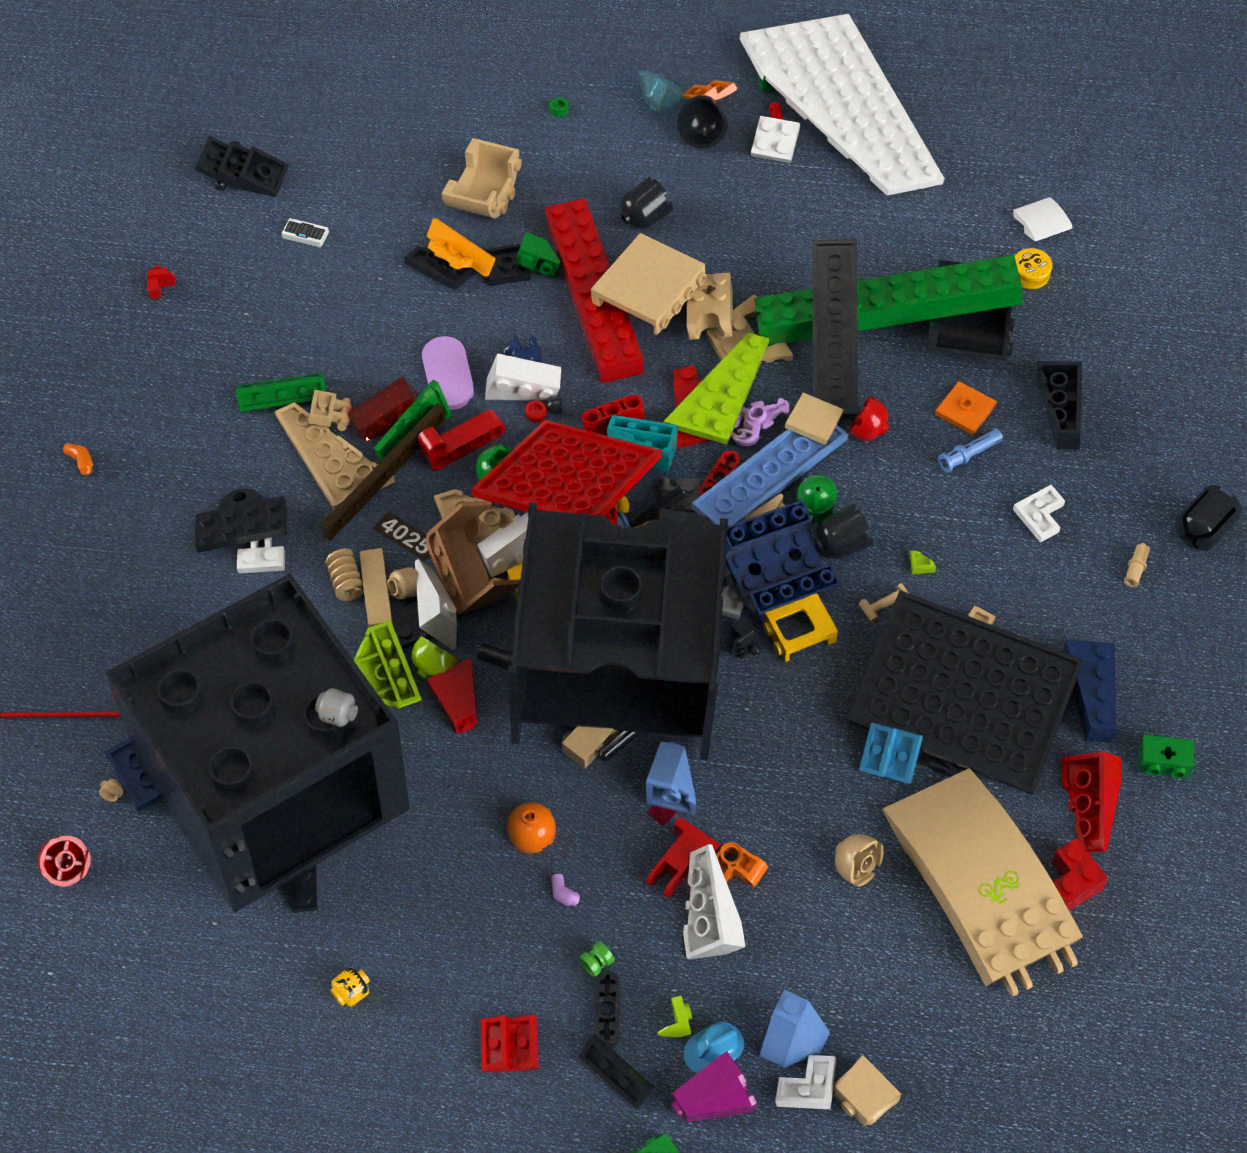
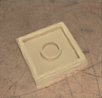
[785,393,844,445]

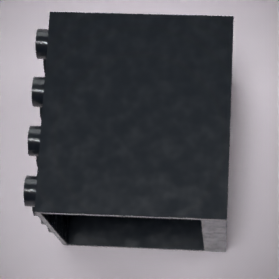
[105,573,410,913]

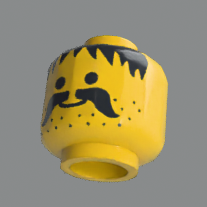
[330,967,370,1007]

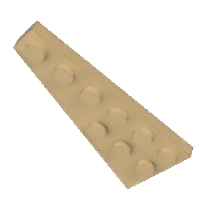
[275,402,395,510]

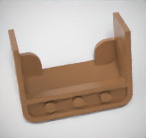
[426,501,520,614]

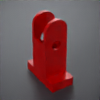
[646,817,721,898]

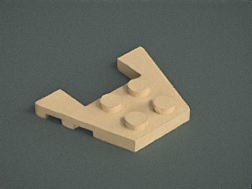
[706,295,793,363]

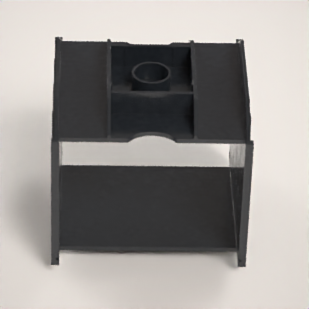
[508,503,728,760]

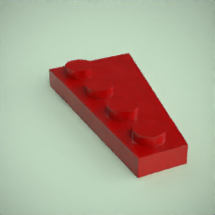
[673,365,712,449]

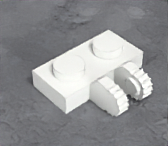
[237,537,285,573]

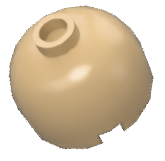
[835,834,884,887]

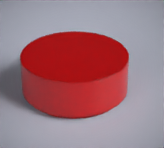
[525,400,547,423]

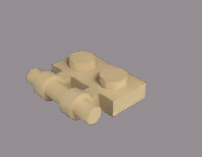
[308,390,352,431]

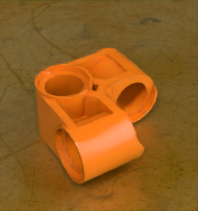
[716,842,768,887]

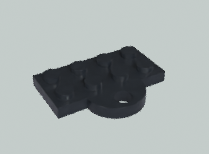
[195,488,287,553]

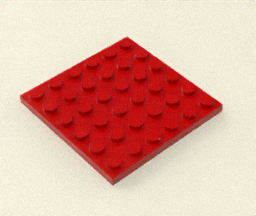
[471,420,661,516]

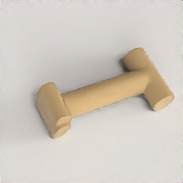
[858,583,909,623]

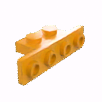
[427,218,495,277]

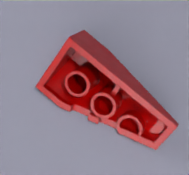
[1062,751,1121,853]

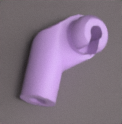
[551,874,580,906]

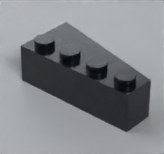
[1037,361,1082,450]

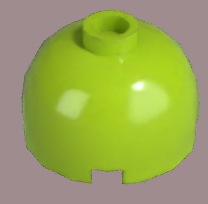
[411,636,460,679]

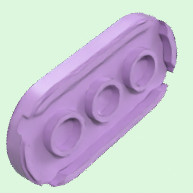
[422,336,474,410]

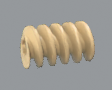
[325,548,363,601]

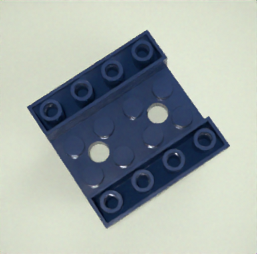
[724,500,840,616]

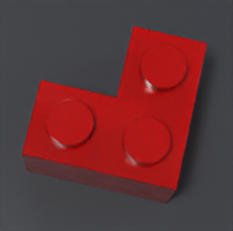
[1051,838,1108,911]

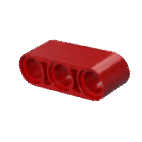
[582,395,645,435]

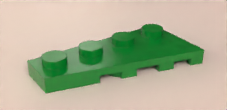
[374,380,453,462]

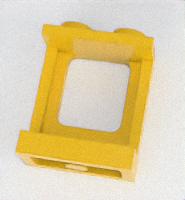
[763,593,838,662]

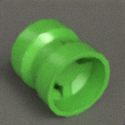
[579,941,615,978]

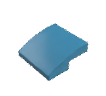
[859,722,923,784]

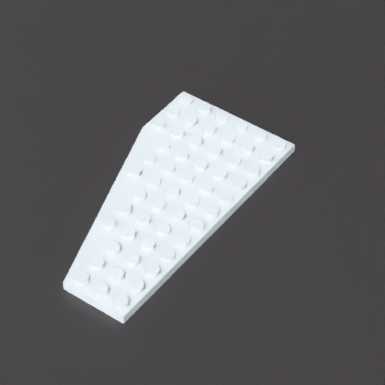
[740,14,945,196]

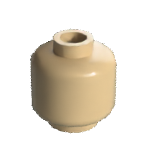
[387,567,418,600]

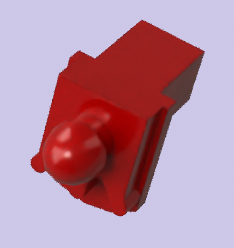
[147,265,175,299]

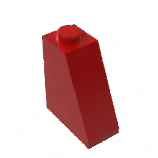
[427,658,478,735]

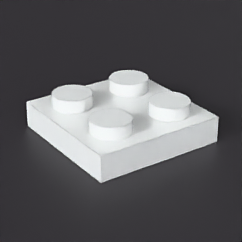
[751,116,800,163]

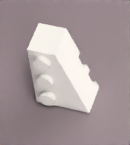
[485,354,561,401]
[477,512,528,577]

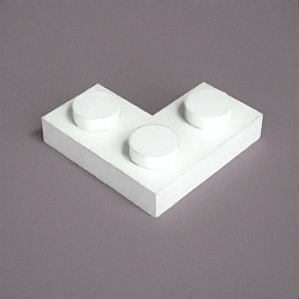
[1013,485,1065,542]
[775,1055,836,1109]

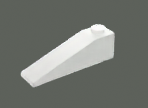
[415,559,457,650]
[683,844,745,959]

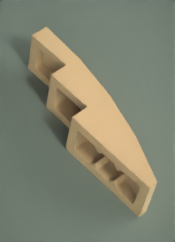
[360,548,393,627]

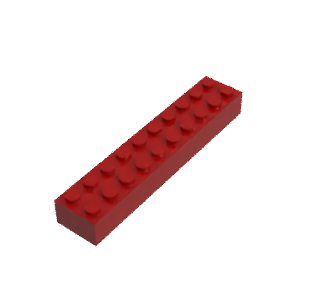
[545,198,643,384]

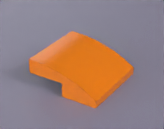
[681,80,737,100]

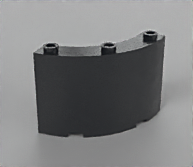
[926,260,1020,360]

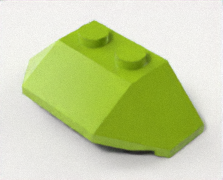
[354,620,421,709]

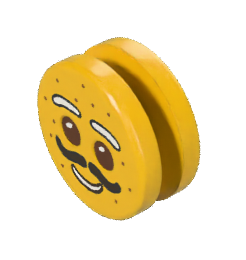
[1015,248,1052,289]

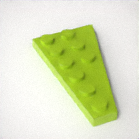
[664,332,769,445]

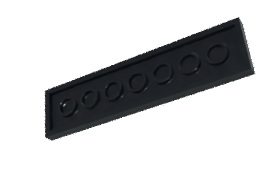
[812,239,858,415]

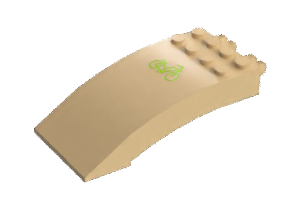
[882,768,1083,996]

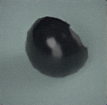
[677,95,729,149]

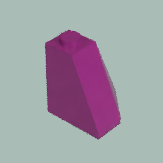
[671,1051,757,1122]

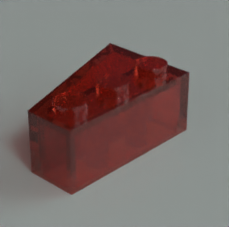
[348,376,420,441]

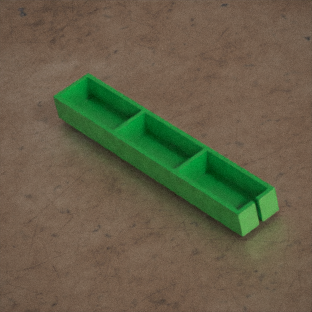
[754,255,1022,346]

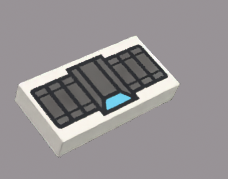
[282,218,329,247]

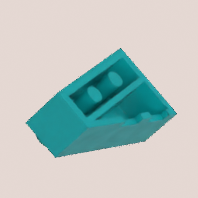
[607,415,678,473]

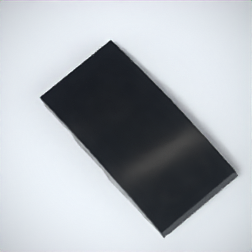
[194,135,289,197]

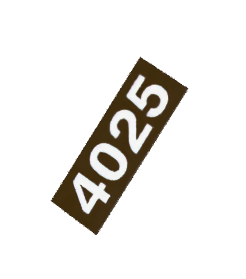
[373,511,430,561]

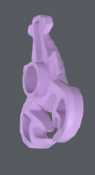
[731,398,790,446]

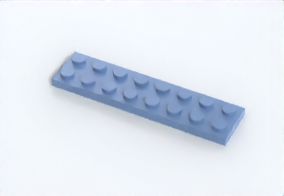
[691,425,849,526]

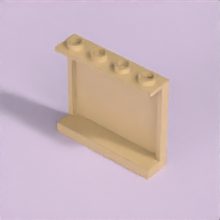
[591,233,706,335]

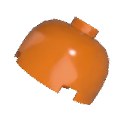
[506,802,556,854]

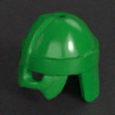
[797,475,838,522]

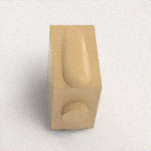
[833,1055,901,1127]

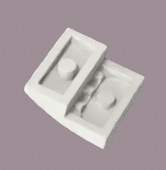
[1013,197,1072,241]

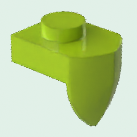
[658,996,692,1038]

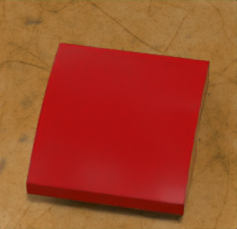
[481,1014,539,1072]

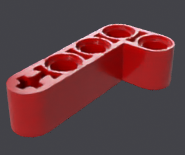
[418,410,506,470]

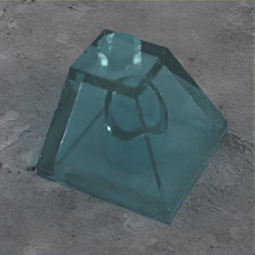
[638,69,686,113]

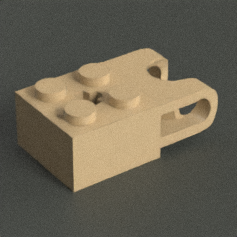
[687,273,733,340]

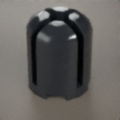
[1175,485,1242,551]

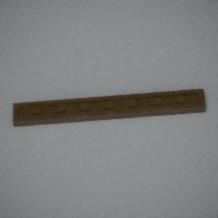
[321,403,446,541]

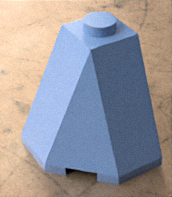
[646,741,696,815]
[759,989,830,1069]

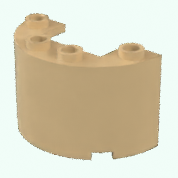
[441,138,522,219]

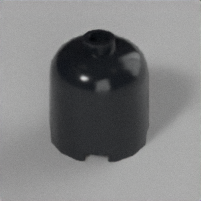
[620,177,673,229]
[814,503,874,559]

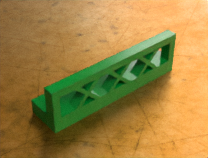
[236,372,327,412]

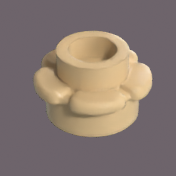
[99,779,123,802]

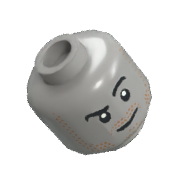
[315,688,358,727]

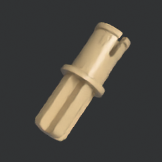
[1124,543,1150,587]

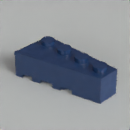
[1062,640,1116,743]

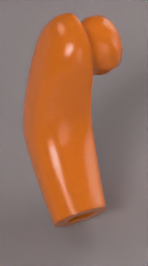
[63,443,93,475]

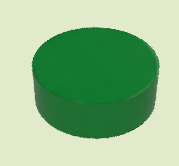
[549,97,569,117]

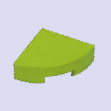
[909,551,936,574]

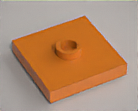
[935,381,997,435]

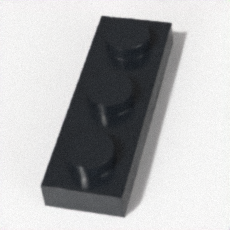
[578,1034,654,1110]

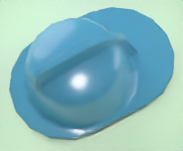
[684,1022,744,1073]

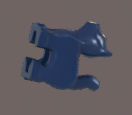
[504,336,542,363]

